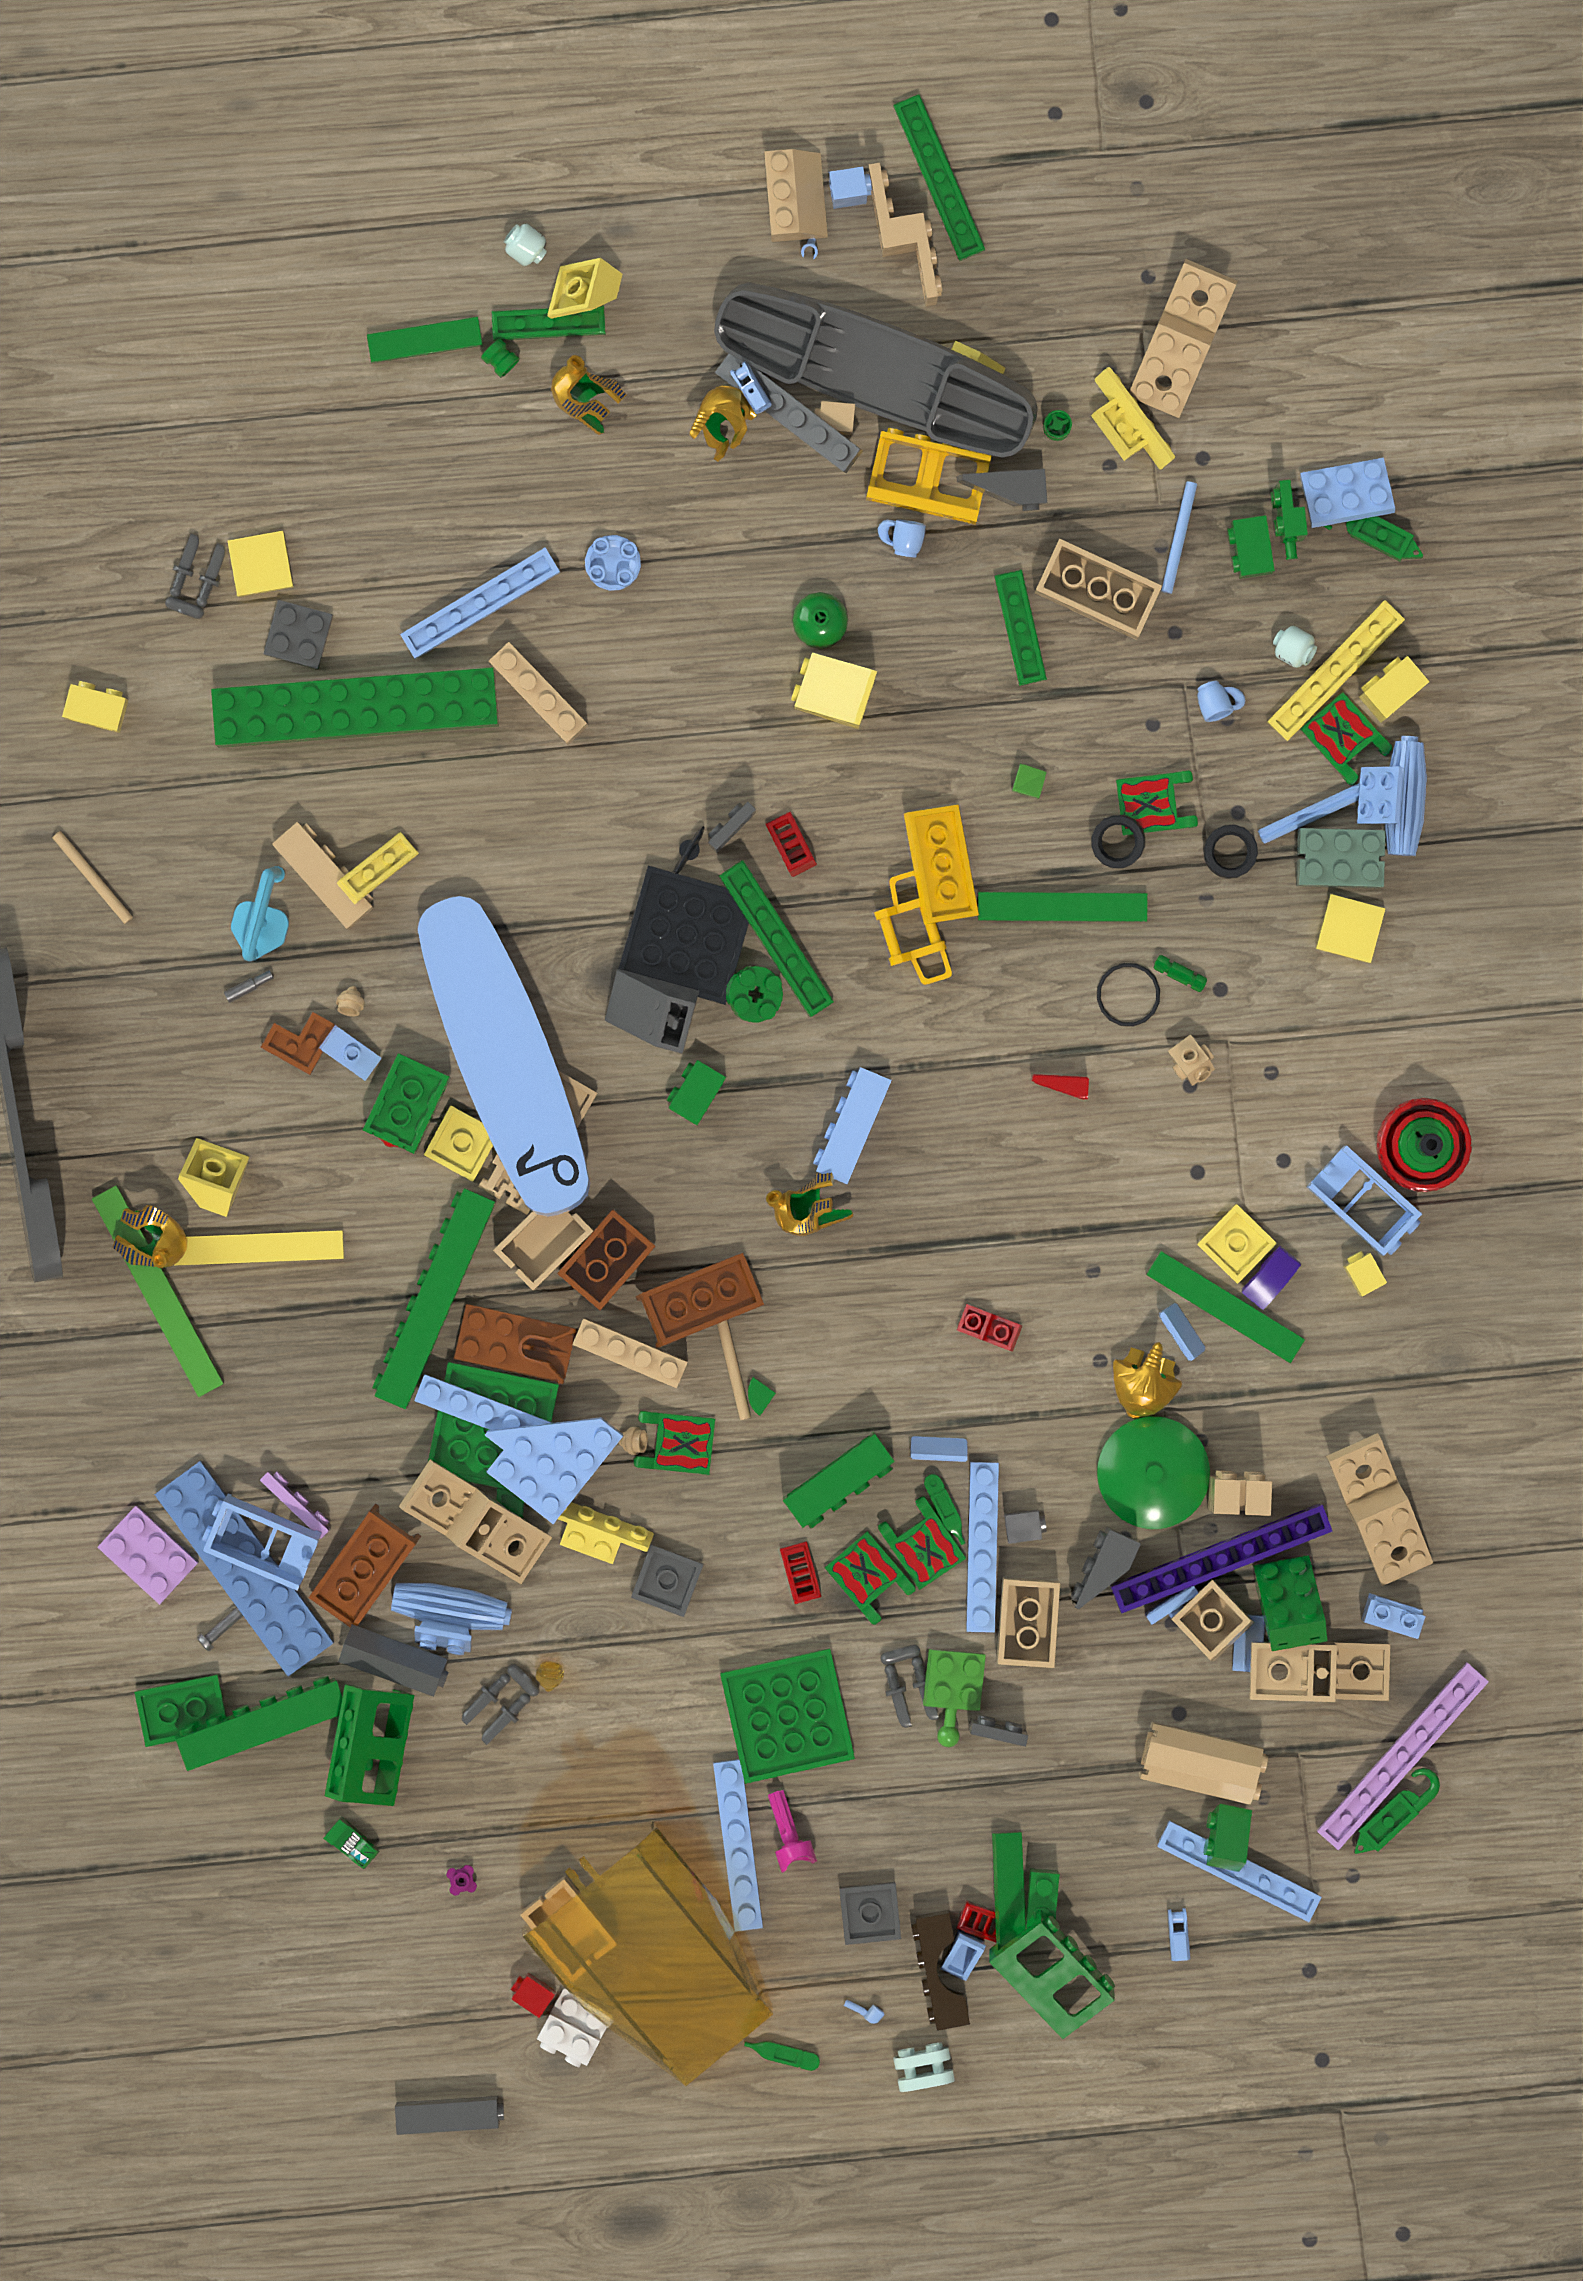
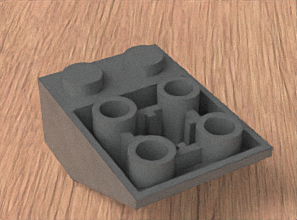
[605,969,699,1054]
[1070,1527,1141,1609]

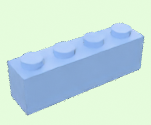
[813,1067,892,1184]

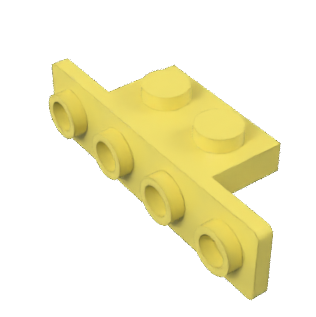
[1091,367,1175,470]
[558,1502,654,1564]

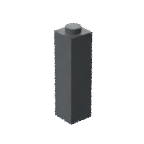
[338,1625,449,1697]
[395,2096,504,2135]

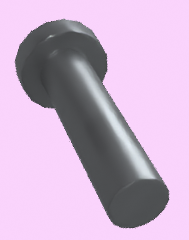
[197,1608,243,1651]

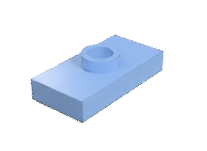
[319,1025,381,1081]
[1145,1586,1198,1625]

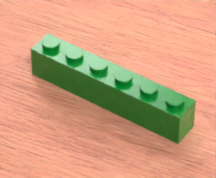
[174,1676,343,1771]

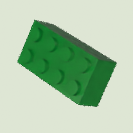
[783,1432,895,1529]

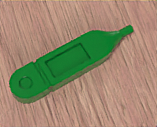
[924,1474,965,1545]
[744,2041,820,2071]

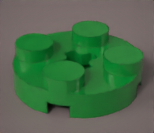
[726,966,783,1023]

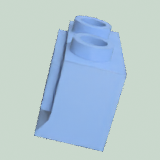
[1361,1593,1425,1639]

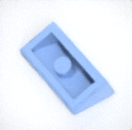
[1159,1303,1205,1361]
[910,1436,967,1462]
[1232,1614,1265,1672]

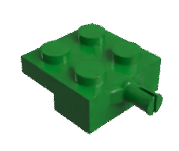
[1270,480,1308,560]

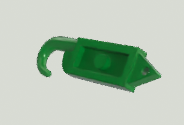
[1323,516,1423,562]
[1354,1768,1440,1854]

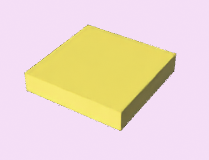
[228,531,294,597]
[1316,894,1385,963]
[424,1106,493,1182]
[1197,1204,1277,1284]

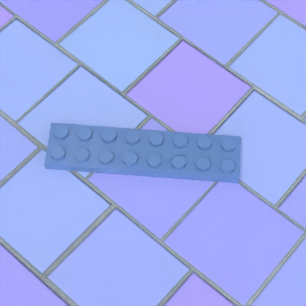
[154,1461,334,1676]

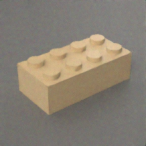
[1035,539,1162,640]

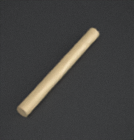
[52,831,133,924]
[717,1320,751,1420]

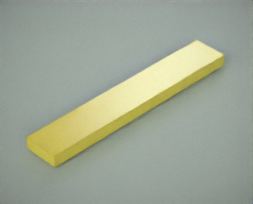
[1267,600,1405,741]
[174,1230,344,1266]

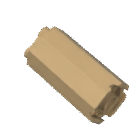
[1139,1722,1268,1805]

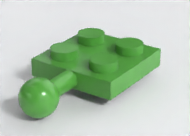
[923,1649,986,1747]

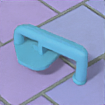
[231,866,289,962]

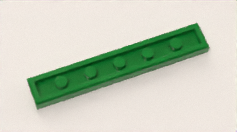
[893,94,985,262]
[718,860,834,1018]
[978,892,1148,922]
[1146,1251,1305,1364]

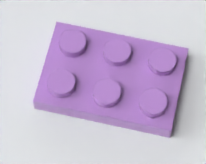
[97,1505,199,1605]

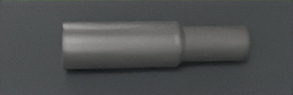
[224,970,274,1003]

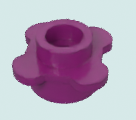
[446,1865,477,1896]

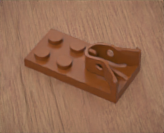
[635,1253,764,1348]
[454,1304,577,1384]
[308,1503,421,1628]

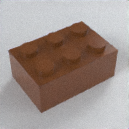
[557,1209,656,1310]

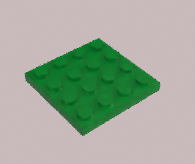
[428,1362,559,1490]
[720,1648,855,1784]

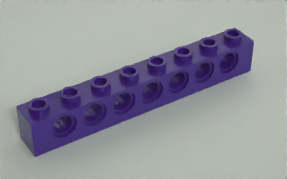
[1110,1503,1333,1614]

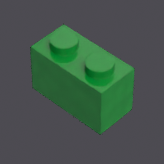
[1227,515,1275,579]
[666,1060,726,1126]
[1203,1804,1252,1872]
[1025,1868,1060,1928]

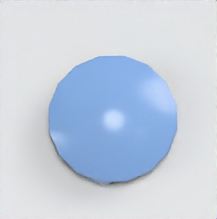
[585,535,641,591]

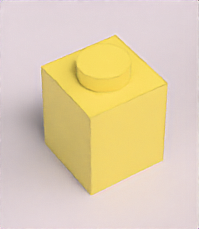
[1343,1251,1387,1297]

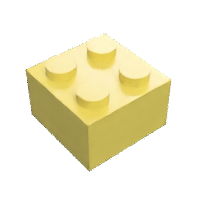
[1359,656,1429,723]

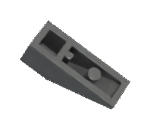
[956,469,1048,511]

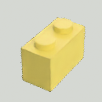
[62,681,129,733]

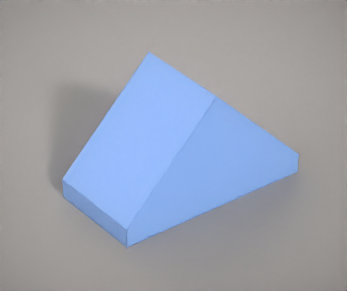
[941,1930,986,1981]

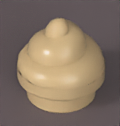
[336,986,365,1016]
[618,1427,648,1455]

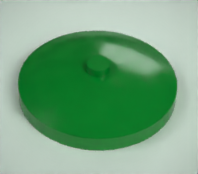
[1097,1416,1210,1529]

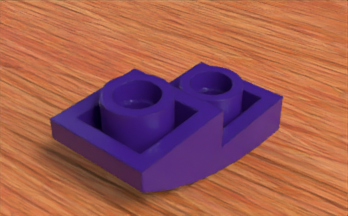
[1242,1246,1301,1310]

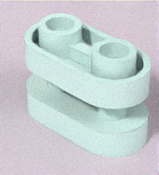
[893,2042,955,2092]

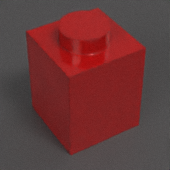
[510,1972,556,2018]

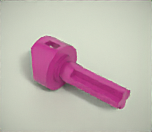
[768,1790,817,1873]

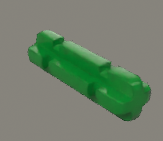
[1153,955,1207,992]

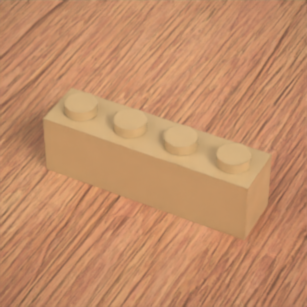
[489,642,588,745]
[272,822,374,930]
[572,1318,688,1388]

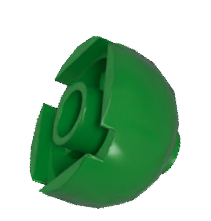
[792,592,849,649]

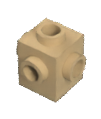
[1168,1035,1215,1086]

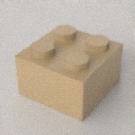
[1172,1580,1255,1662]

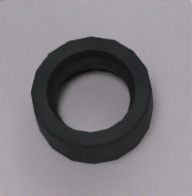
[1091,815,1145,869]
[1203,824,1258,879]

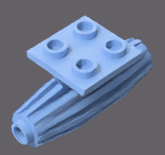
[1357,736,1427,856]
[391,1583,512,1655]

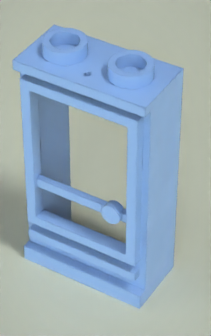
[1306,1145,1422,1256]
[202,1493,322,1590]

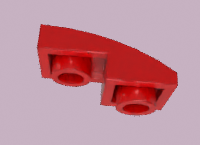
[957,1304,1023,1352]

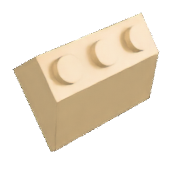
[764,149,828,242]

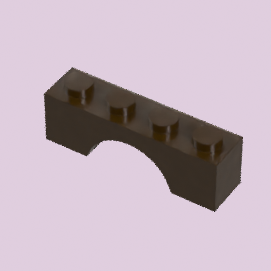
[911,1910,970,2031]

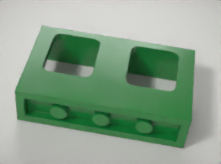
[324,1685,415,1806]
[989,1910,1115,2039]

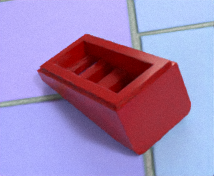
[765,812,817,877]
[1031,1074,1089,1100]
[780,1541,822,1604]
[956,1900,996,1943]

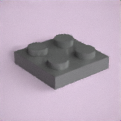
[263,600,333,670]
[708,802,756,853]
[631,1544,704,1617]
[969,1715,1028,1747]
[839,1882,901,1945]

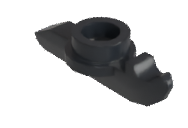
[673,826,705,874]

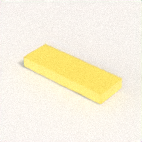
[337,832,419,904]

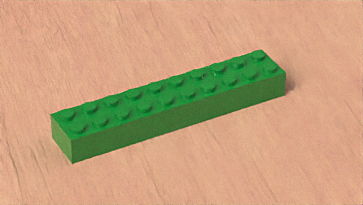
[211,668,499,748]

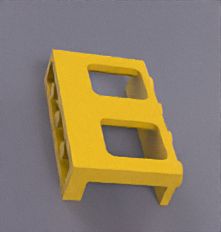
[866,428,991,525]

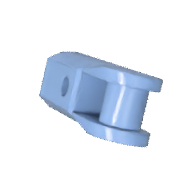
[730,361,772,414]
[1168,1908,1191,1961]

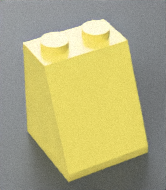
[791,653,877,730]

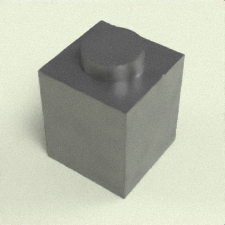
[1004,1510,1047,1544]

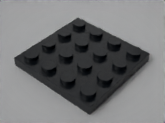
[618,865,749,1005]

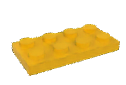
[904,804,979,925]

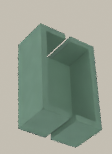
[1296,828,1385,889]

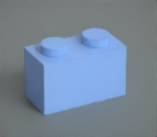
[829,167,872,209]

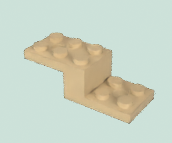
[868,163,942,306]
[1129,259,1238,418]
[1326,1433,1433,1586]
[399,1460,552,1584]
[1249,1642,1390,1702]

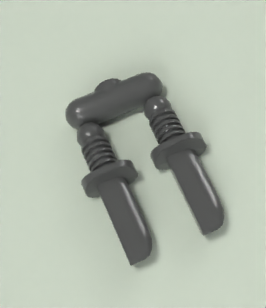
[165,534,225,619]
[880,1645,939,1728]
[462,1664,540,1745]

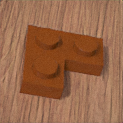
[260,1012,337,1075]

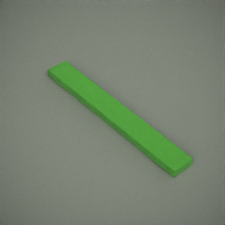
[92,1185,224,1397]

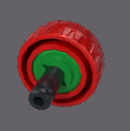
[1376,1098,1472,1192]

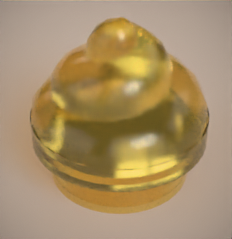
[536,1661,564,1692]

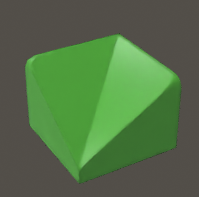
[1012,763,1047,799]

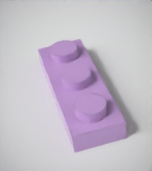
[260,1471,331,1539]

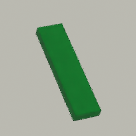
[491,305,606,341]
[367,317,483,363]
[994,570,1047,686]
[992,1832,1026,1947]

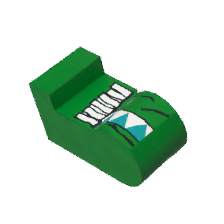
[323,1816,380,1869]

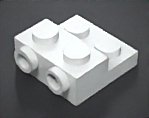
[537,1987,614,2067]

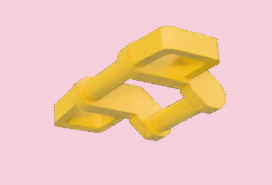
[874,870,952,985]

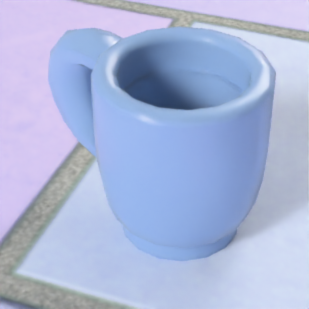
[878,519,926,557]
[1197,681,1245,722]

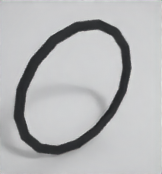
[1097,963,1160,1027]

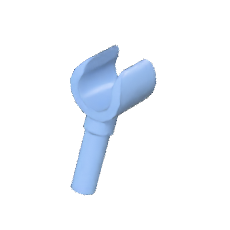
[801,238,818,259]
[844,2000,884,2024]

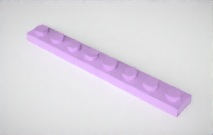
[1316,1662,1489,1850]

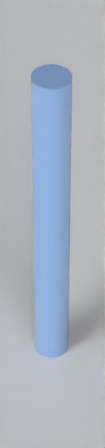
[1161,481,1197,594]

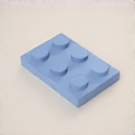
[1300,458,1395,528]

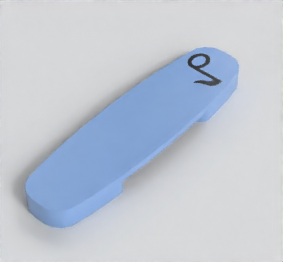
[418,896,590,1217]

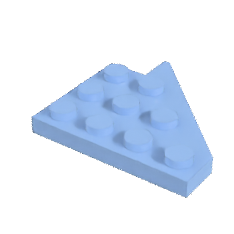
[485,1417,623,1524]

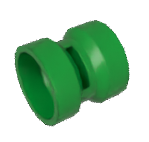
[481,338,520,378]
[1043,410,1072,441]

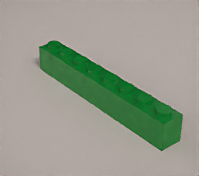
[372,1188,496,1410]

